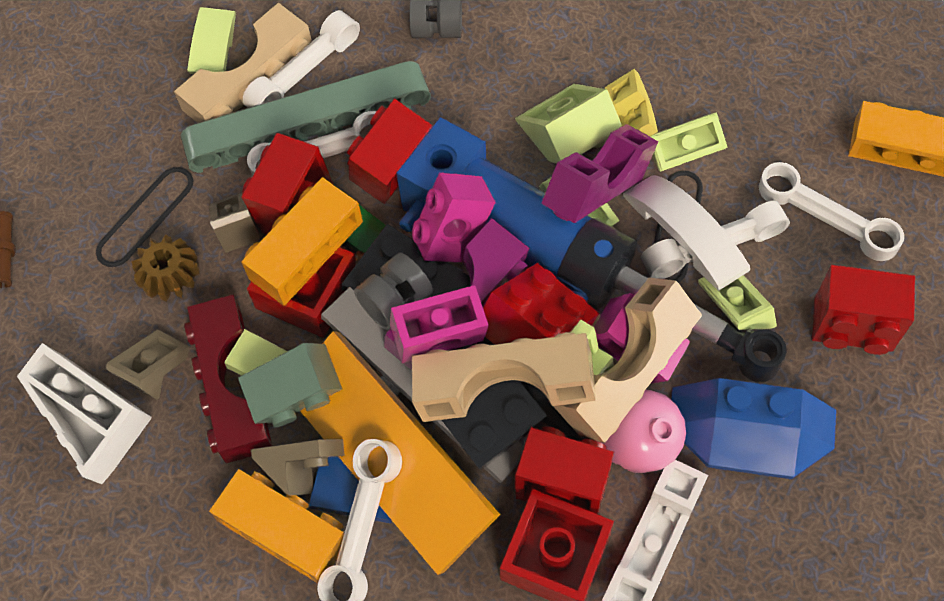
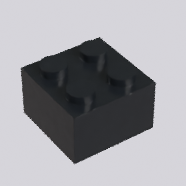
[442,380,547,470]

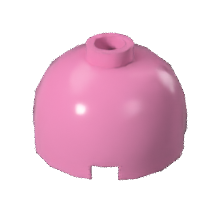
[601,389,686,473]

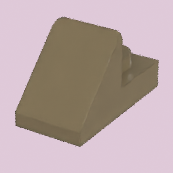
[106,329,190,400]
[251,439,345,496]

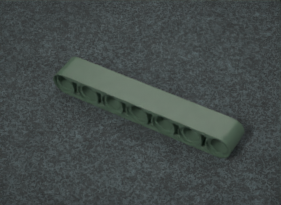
[181,61,431,173]

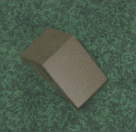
[209,193,261,253]

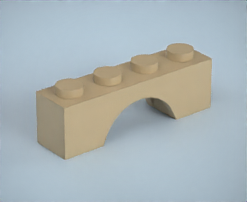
[174,3,312,123]
[554,278,702,443]
[412,332,596,422]

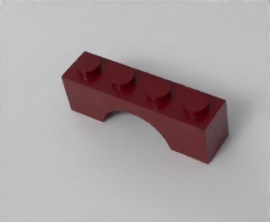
[184,294,273,464]

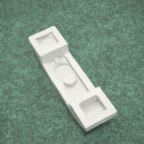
[623,175,750,291]
[602,460,708,601]

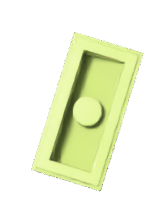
[650,113,728,172]
[698,275,777,330]

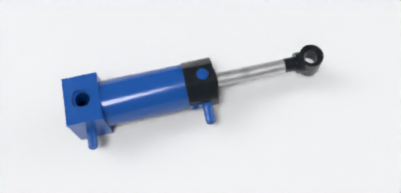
[396,117,787,382]

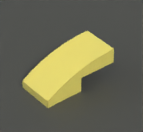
[605,69,658,136]

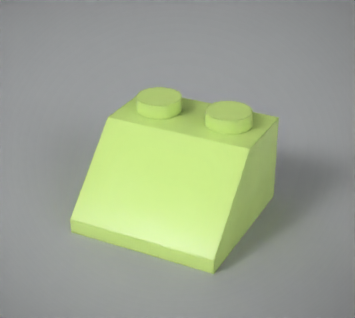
[515,84,622,164]

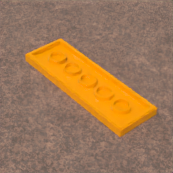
[300,331,500,575]

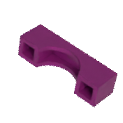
[541,124,659,223]
[384,218,530,370]

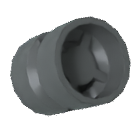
[410,0,462,38]
[354,252,433,330]

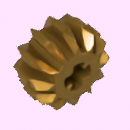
[131,234,200,302]

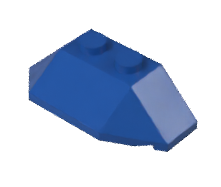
[671,378,836,479]

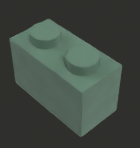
[238,343,342,427]

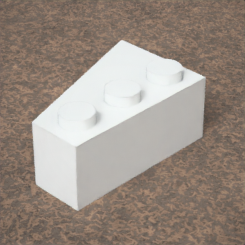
[17,343,152,484]

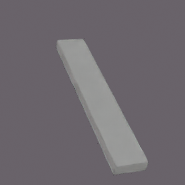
[321,287,524,483]

